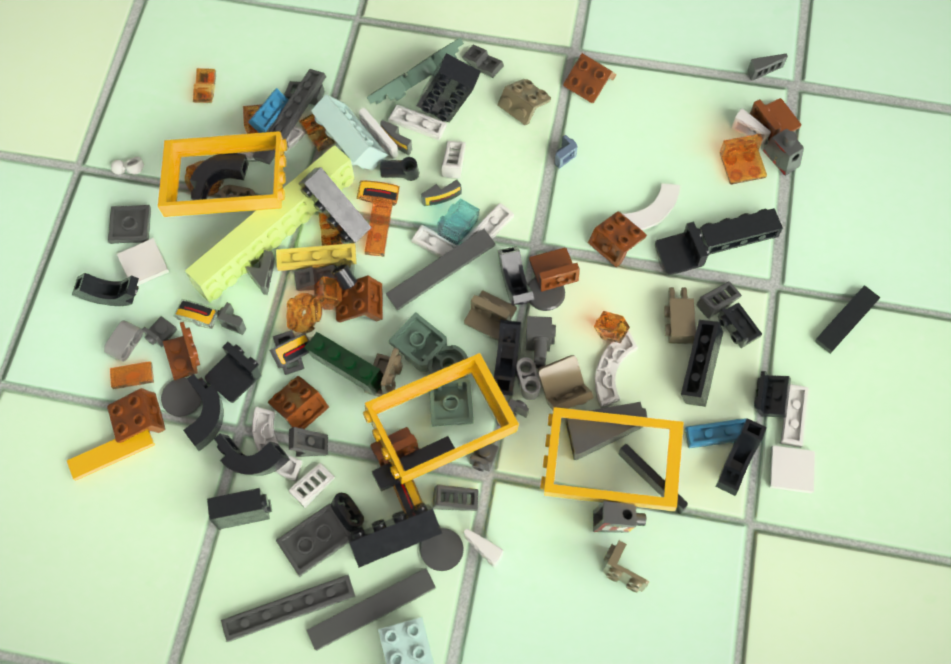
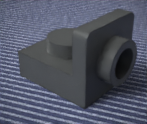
[218,302,247,335]
[142,316,178,348]
[498,398,529,426]
[470,444,499,472]

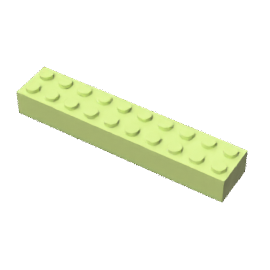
[185,145,354,303]

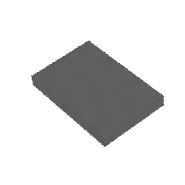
[275,503,352,577]

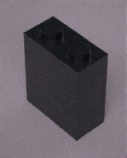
[207,488,273,530]

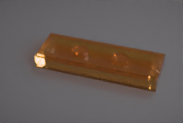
[365,200,393,257]

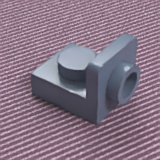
[555,135,578,169]

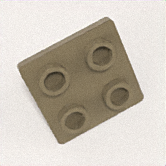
[464,290,517,341]

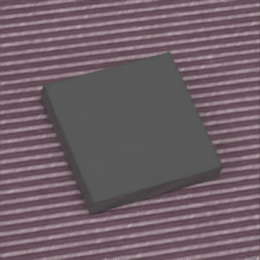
[108,205,151,244]

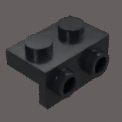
[718,302,762,349]
[754,371,791,418]

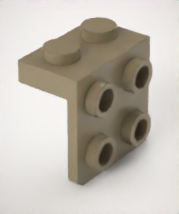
[497,79,552,126]
[364,348,403,397]
[538,355,594,410]
[602,540,650,593]

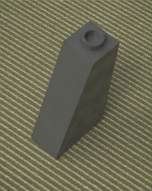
[565,401,648,461]

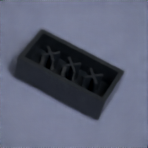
[416,53,481,123]
[348,502,442,568]

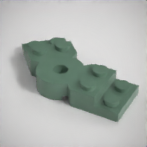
[367,37,464,105]
[389,312,474,427]

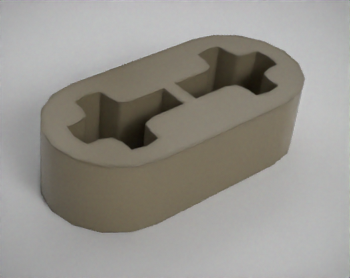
[220,185,256,198]

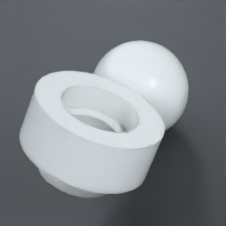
[111,157,145,175]

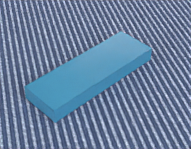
[248,88,289,133]
[685,418,747,449]

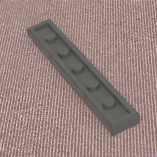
[253,69,326,165]
[386,229,496,311]
[306,568,436,651]
[221,575,356,643]

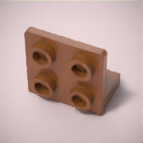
[563,53,617,104]
[750,98,802,141]
[588,211,647,268]
[529,247,580,292]
[336,275,383,323]
[163,321,200,380]
[268,376,329,429]
[107,388,166,443]

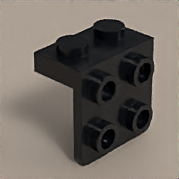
[655,221,709,276]
[204,342,261,403]

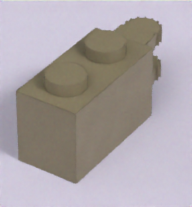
[664,287,696,344]

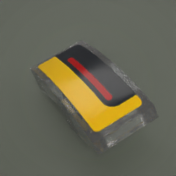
[173,299,219,329]

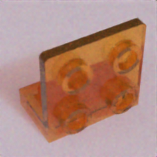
[719,134,767,185]

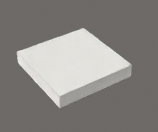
[117,238,169,286]
[769,445,816,494]

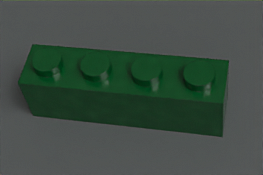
[304,332,384,396]

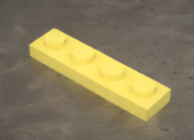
[276,243,357,271]

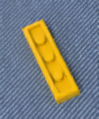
[66,430,155,481]

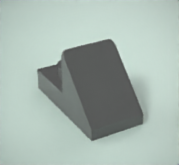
[245,250,275,295]
[289,427,328,457]

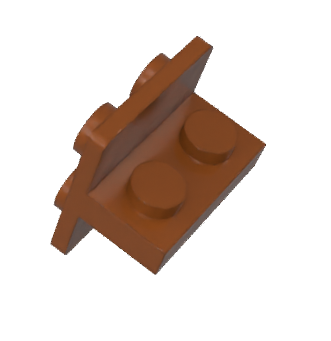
[370,427,419,467]

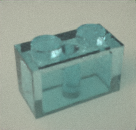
[437,198,480,246]

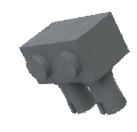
[525,316,556,369]

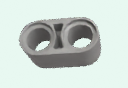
[104,320,143,362]
[516,357,540,401]

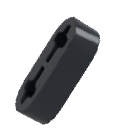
[331,492,364,532]

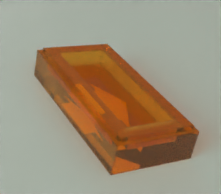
[110,361,154,389]

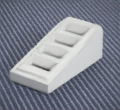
[731,108,771,145]
[442,141,466,179]
[289,463,335,508]
[463,528,504,568]

